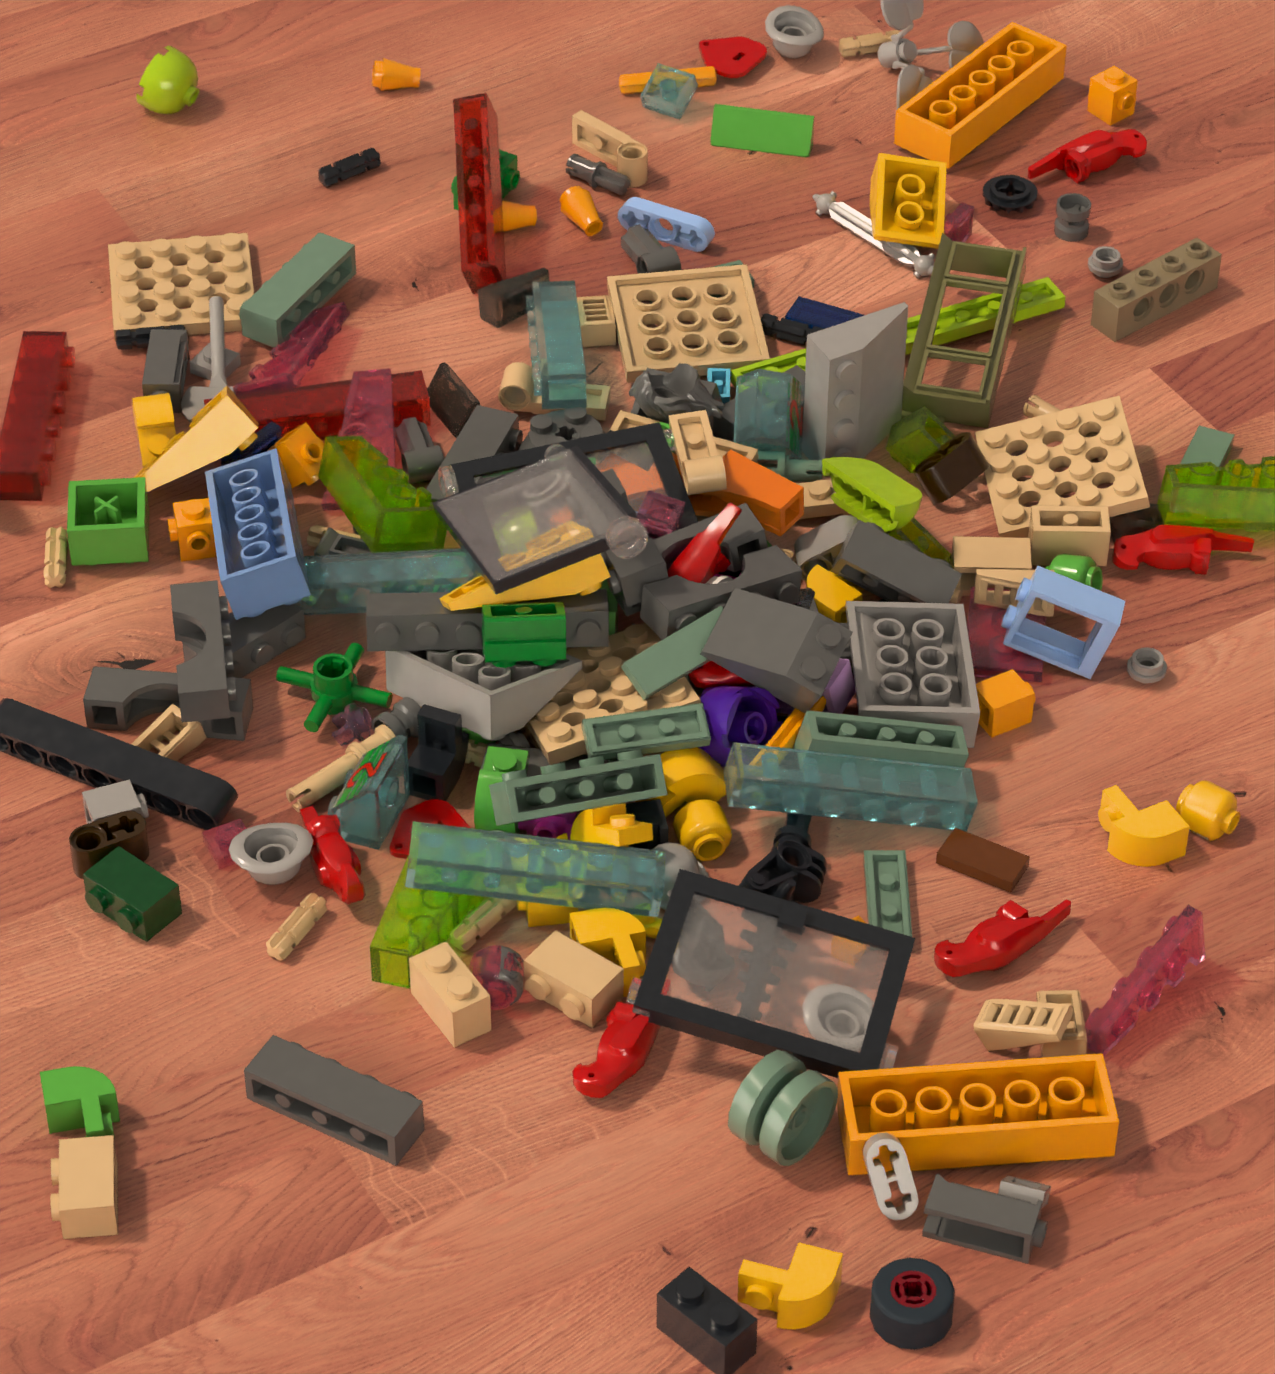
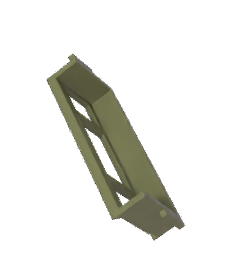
[901,232,1027,428]

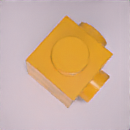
[1087,66,1138,126]
[267,423,333,488]
[167,498,217,562]

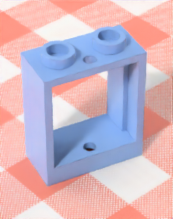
[1001,565,1125,679]

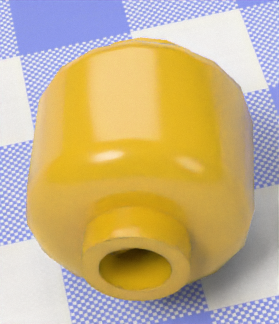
[1176,780,1240,841]
[673,799,732,861]

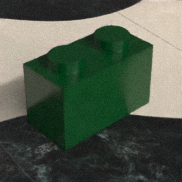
[83,846,182,942]

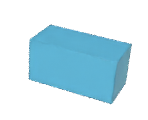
[707,368,730,404]

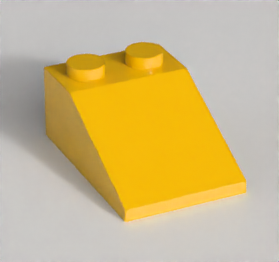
[870,153,947,249]

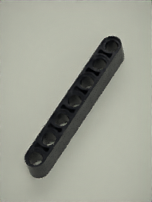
[0,698,238,831]

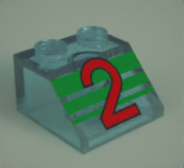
[734,369,805,459]
[328,735,410,850]

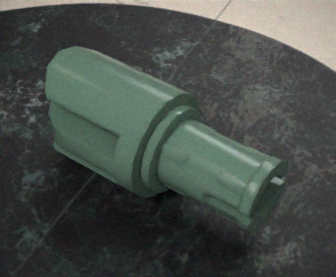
[758,450,822,482]

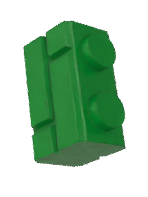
[482,602,566,668]

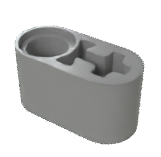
[794,515,858,582]

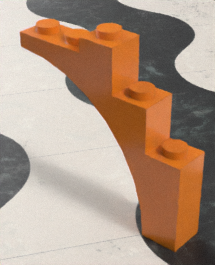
[551,449,804,536]

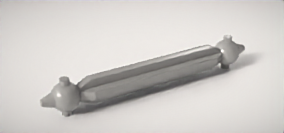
[812,191,936,279]

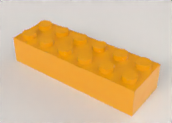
[894,22,1067,169]
[836,1053,1119,1176]

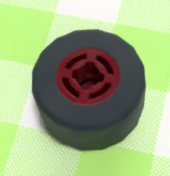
[870,1258,955,1350]

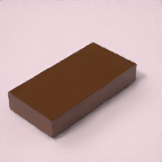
[936,827,1030,893]

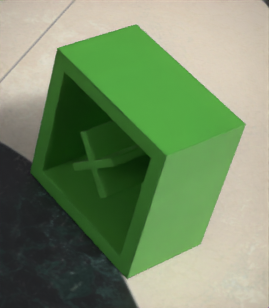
[67,477,149,566]

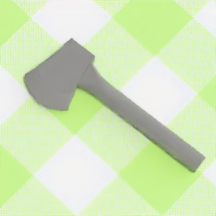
[181,296,236,423]

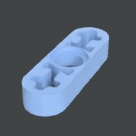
[617,197,715,252]

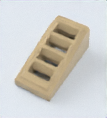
[575,295,616,347]
[974,569,1055,616]
[132,704,207,761]
[1036,990,1087,1058]
[974,999,1074,1051]

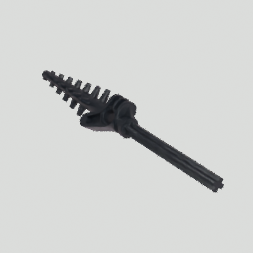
[736,771,827,1023]

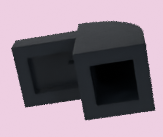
[405,704,469,801]

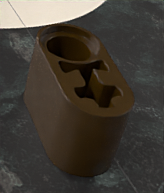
[913,432,989,504]
[69,811,149,879]

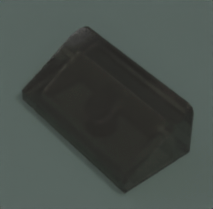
[424,362,480,438]

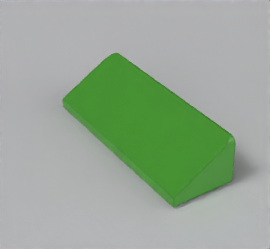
[710,104,814,157]

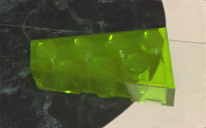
[318,436,447,555]
[1157,456,1275,532]
[370,827,502,989]

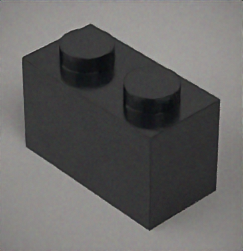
[656,1267,758,1374]

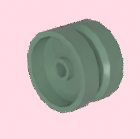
[728,1050,838,1166]

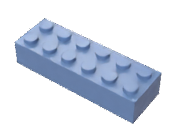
[205,448,311,620]

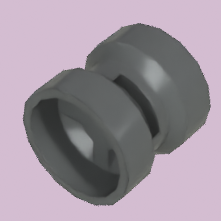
[1054,193,1091,242]
[372,697,421,748]

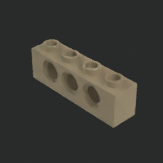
[1091,238,1222,342]

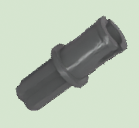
[566,154,631,195]

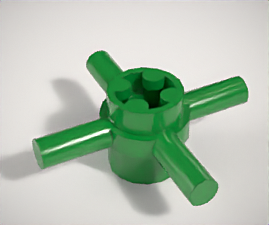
[276,643,393,732]

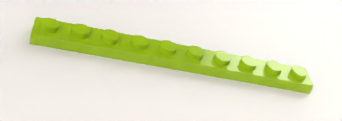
[731,277,1066,395]

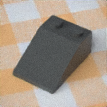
[700,588,853,713]

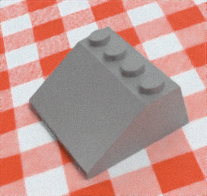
[802,302,908,477]
[845,601,980,748]
[385,649,582,741]

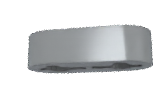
[863,1133,918,1220]

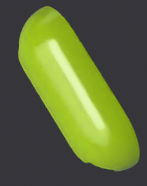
[822,457,922,532]

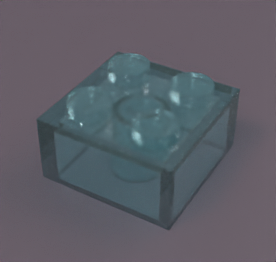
[640,63,698,119]

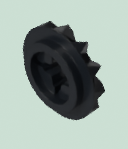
[982,175,1038,214]

